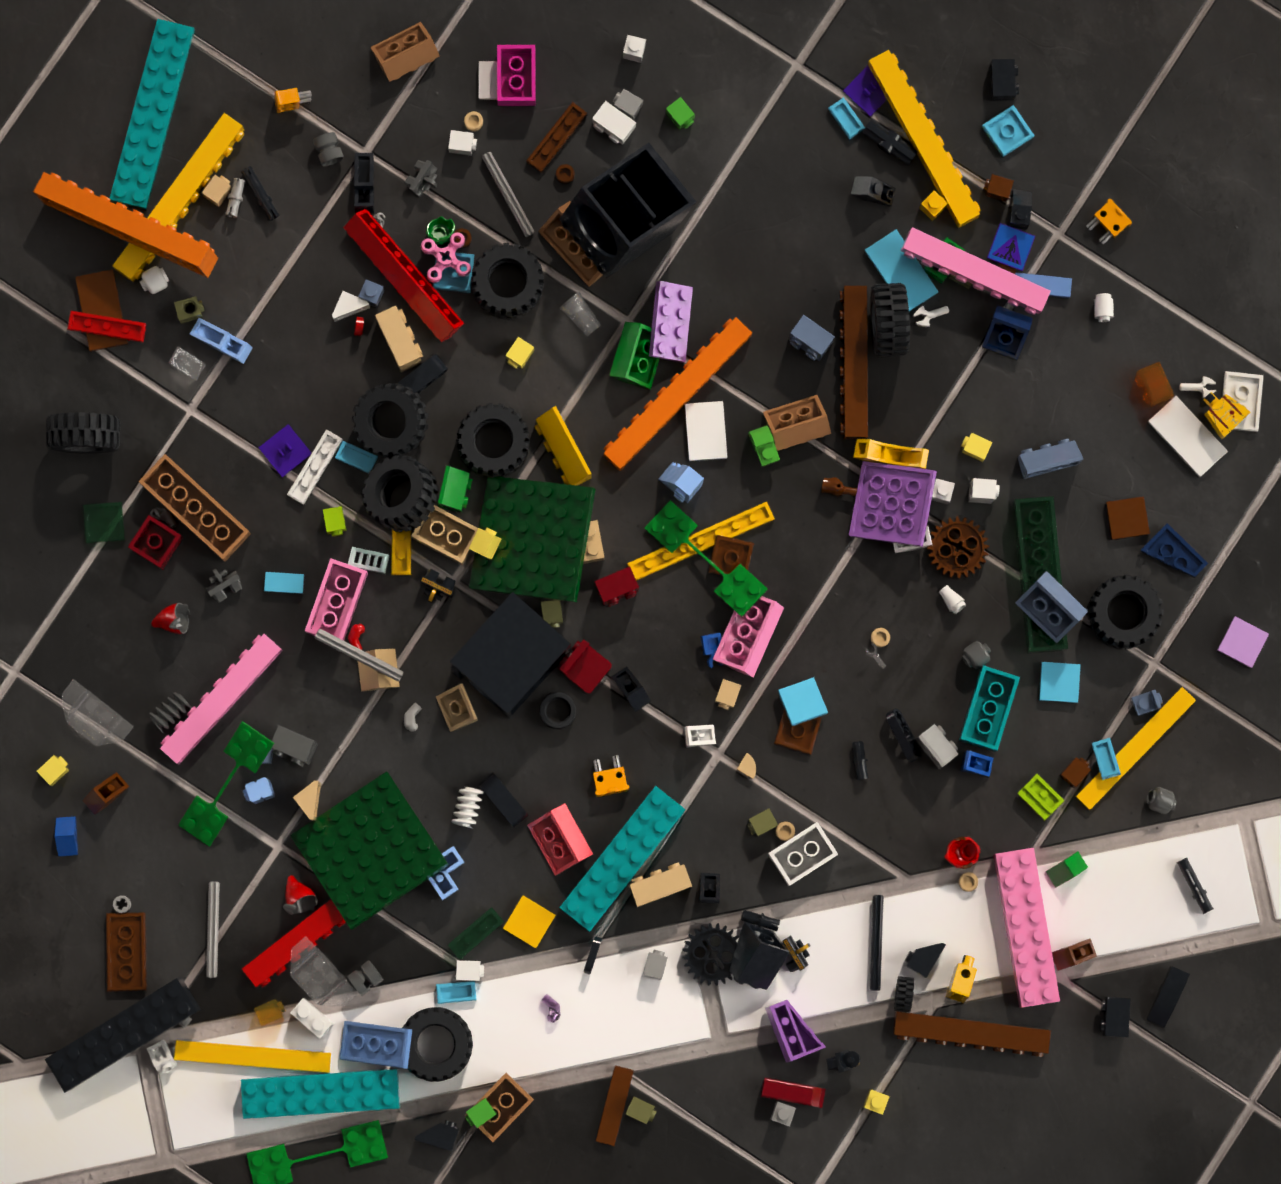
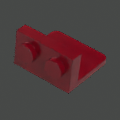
[559,639,612,693]

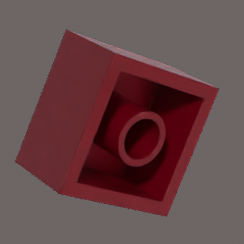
[128,515,183,570]
[594,566,639,607]

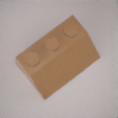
[371,22,440,82]
[763,395,831,451]

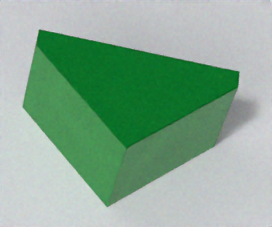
[1045,851,1088,888]

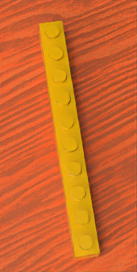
[868,50,981,228]
[113,113,244,282]

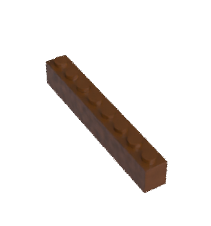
[839,286,868,439]
[893,1011,1051,1057]

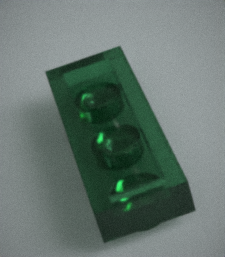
[448,907,504,960]

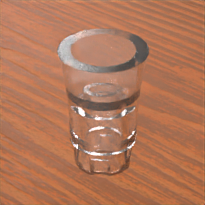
[559,292,601,336]

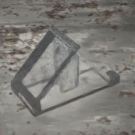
[168,346,206,381]

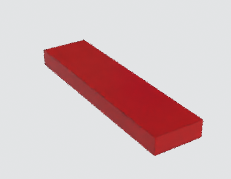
[67,311,147,343]

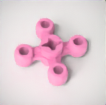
[421,233,471,283]

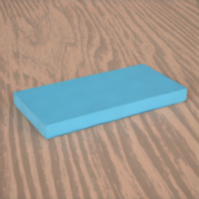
[865,229,938,312]

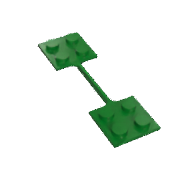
[645,500,768,617]
[178,721,274,847]
[246,1120,388,1184]

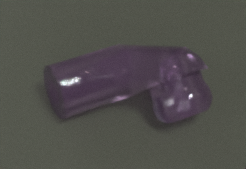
[541,994,561,1023]

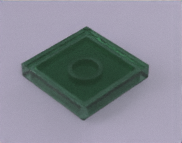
[83,502,125,544]

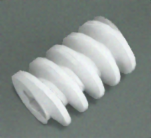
[451,787,484,829]

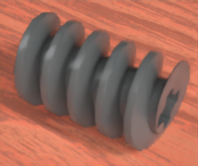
[149,692,192,733]

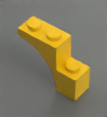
[853,439,929,469]

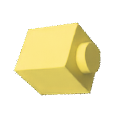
[506,337,534,369]
[961,433,992,462]
[469,528,501,559]
[37,755,69,786]
[863,1089,890,1115]

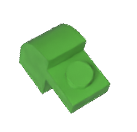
[748,425,780,467]

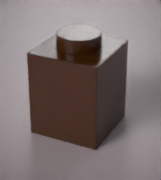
[983,174,1014,202]
[1059,757,1091,788]

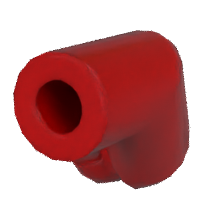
[348,624,365,650]

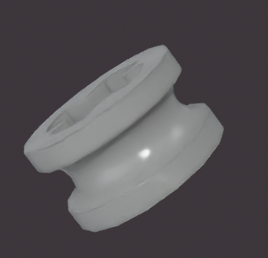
[113,895,131,913]

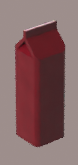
[761,1078,826,1108]

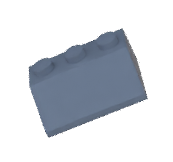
[1017,439,1083,479]
[1015,571,1088,643]

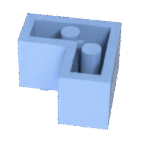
[429,846,464,900]

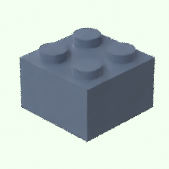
[788,315,835,361]

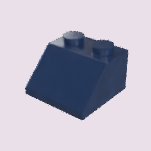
[982,305,1033,360]

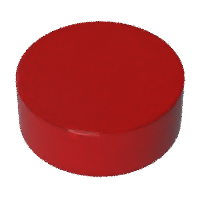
[354,317,364,336]

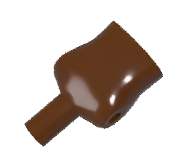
[821,477,857,496]

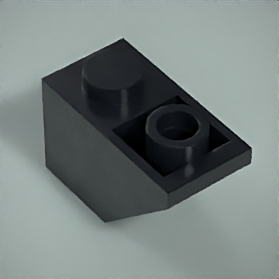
[851,176,896,206]

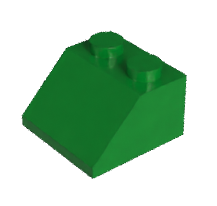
[438,466,473,513]

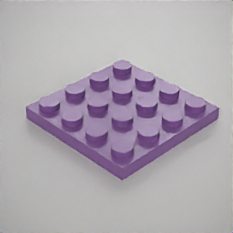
[849,461,937,547]

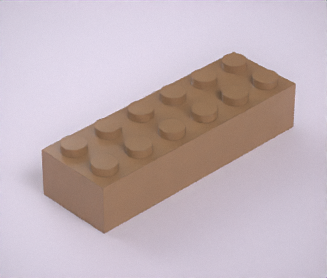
[139,454,251,562]

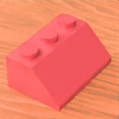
[527,804,593,876]

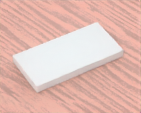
[1148,396,1228,478]

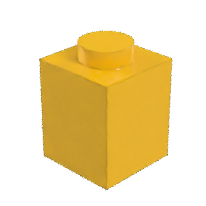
[919,190,948,221]

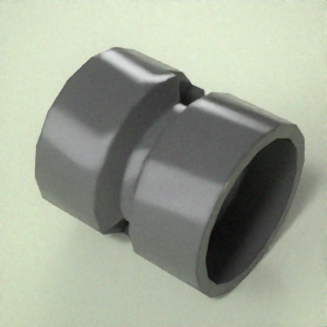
[312,132,344,166]
[347,960,384,996]

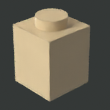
[202,175,232,207]
[715,679,741,710]

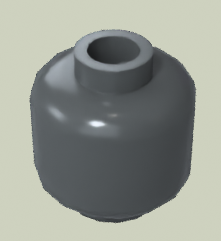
[962,641,991,670]
[1146,787,1177,814]

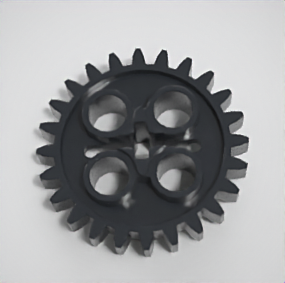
[682,923,739,986]

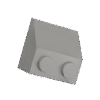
[915,724,958,769]

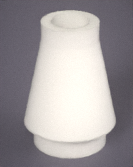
[939,585,966,614]

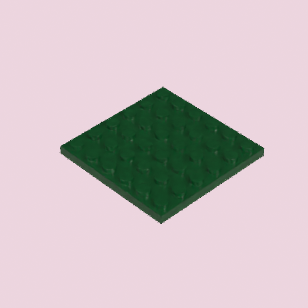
[469,477,596,603]
[290,771,449,930]

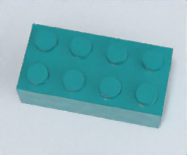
[959,665,1020,752]

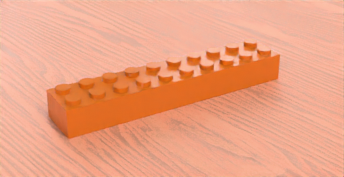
[33,172,218,278]

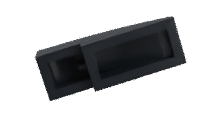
[354,153,374,214]
[1146,966,1190,1027]

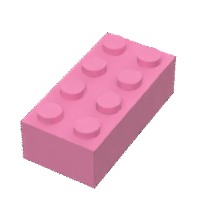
[305,558,368,641]

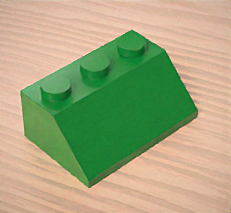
[609,321,659,389]

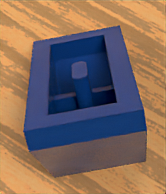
[960,750,993,777]
[55,816,78,856]

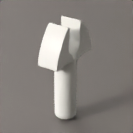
[913,306,949,327]
[1179,376,1216,398]

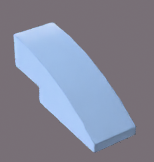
[190,318,253,364]

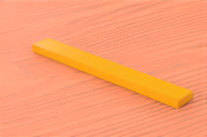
[627,502,775,581]
[1075,687,1196,810]
[174,1040,331,1073]

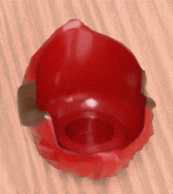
[944,836,981,869]

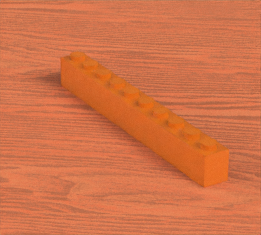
[604,317,752,471]

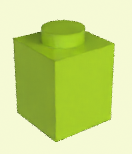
[323,506,347,536]

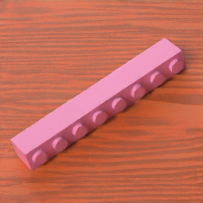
[900,227,1051,315]
[160,634,283,765]

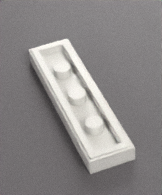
[287,429,343,505]

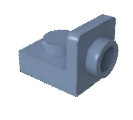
[1131,690,1163,716]

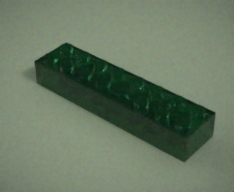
[1013,496,1068,654]

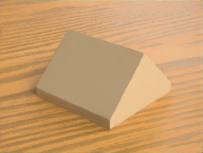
[358,649,400,692]
[436,683,478,732]
[293,781,321,821]

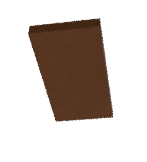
[75,269,128,352]
[106,912,147,991]

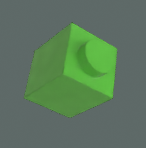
[665,97,695,130]
[465,1098,497,1128]

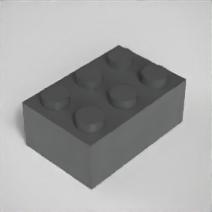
[271,725,318,767]

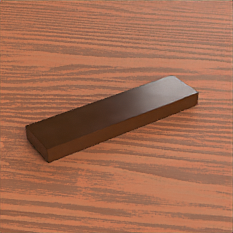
[526,102,587,173]
[596,1065,634,1146]

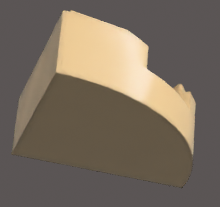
[737,753,756,779]

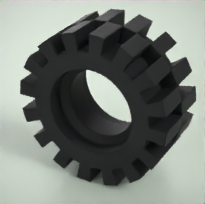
[894,976,914,1013]

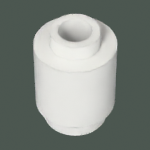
[1094,293,1114,322]

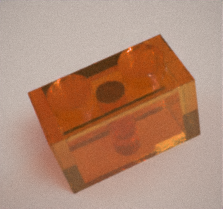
[1135,362,1175,408]

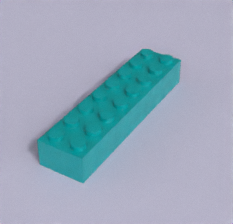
[559,786,686,932]
[241,1069,400,1119]

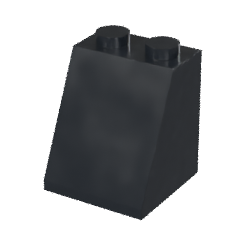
[729,922,790,990]

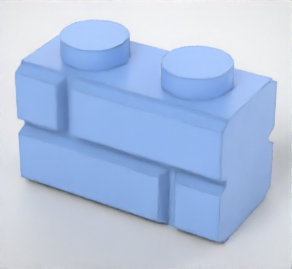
[243,777,275,804]

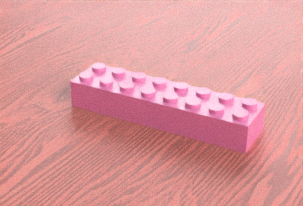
[993,848,1060,1008]

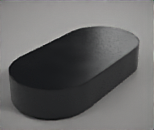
[583,936,602,975]

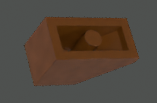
[82,772,129,815]
[1052,938,1097,971]

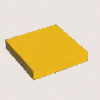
[503,896,556,948]

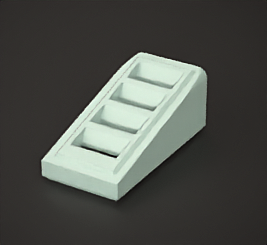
[348,547,389,574]

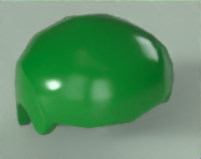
[426,216,455,245]

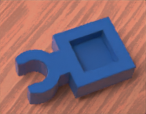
[700,632,723,668]

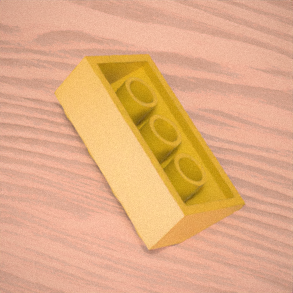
[534,406,592,486]

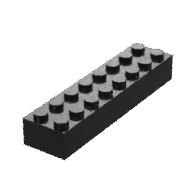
[45,977,201,1093]

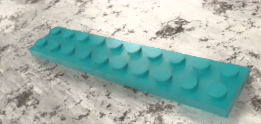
[109,19,195,210]

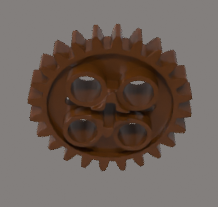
[927,516,989,579]

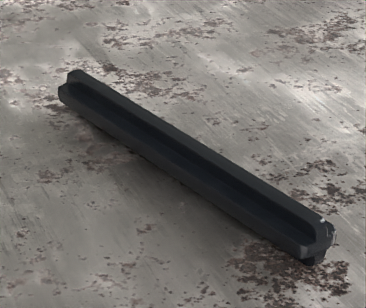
[870,895,884,991]

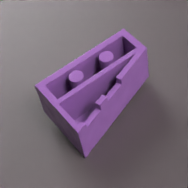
[765,1000,826,1062]

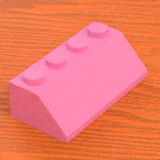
[713,596,784,678]

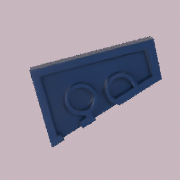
[1140,523,1208,578]

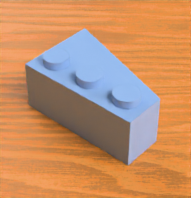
[658,462,704,503]

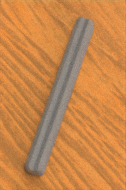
[482,152,534,237]
[315,629,403,681]
[206,881,220,978]

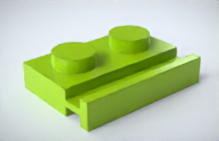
[1017,774,1065,821]

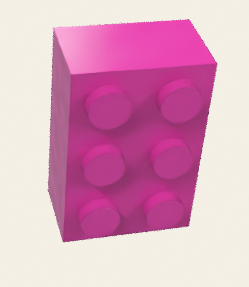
[497,45,536,106]

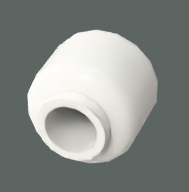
[139,266,169,294]

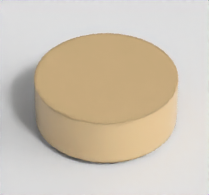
[464,111,483,131]
[871,628,890,647]
[776,822,795,841]
[958,872,978,892]

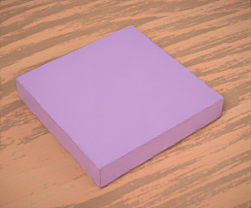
[1217,616,1269,668]

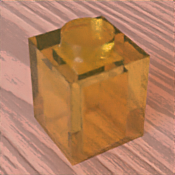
[254,999,286,1026]

